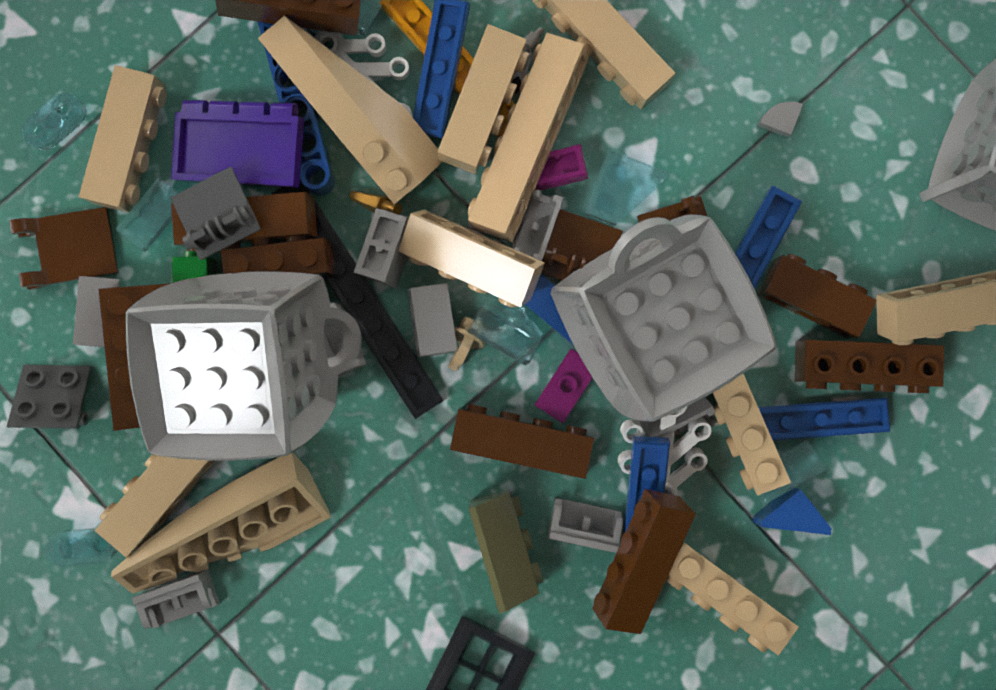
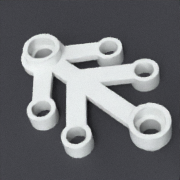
[314,31,413,117]
[618,406,712,496]

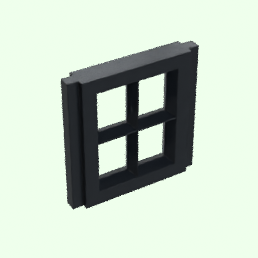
[426,615,535,690]

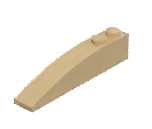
[258,15,442,204]
[111,453,331,594]

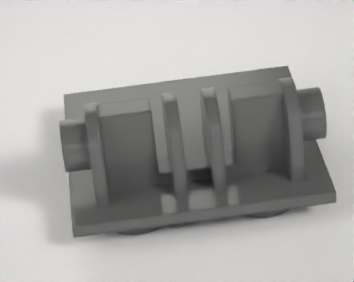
[171,166,262,260]
[7,365,91,429]

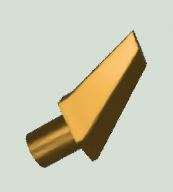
[349,191,402,215]

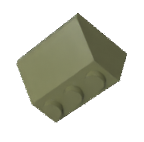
[468,489,543,613]

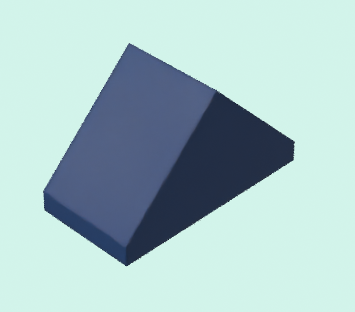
[753,486,832,535]

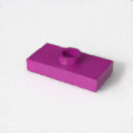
[535,144,589,191]
[534,349,592,424]

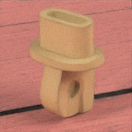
[448,317,487,372]

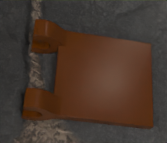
[9,207,119,290]

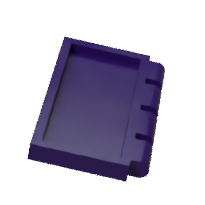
[171,100,304,188]

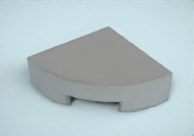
[757,102,803,138]

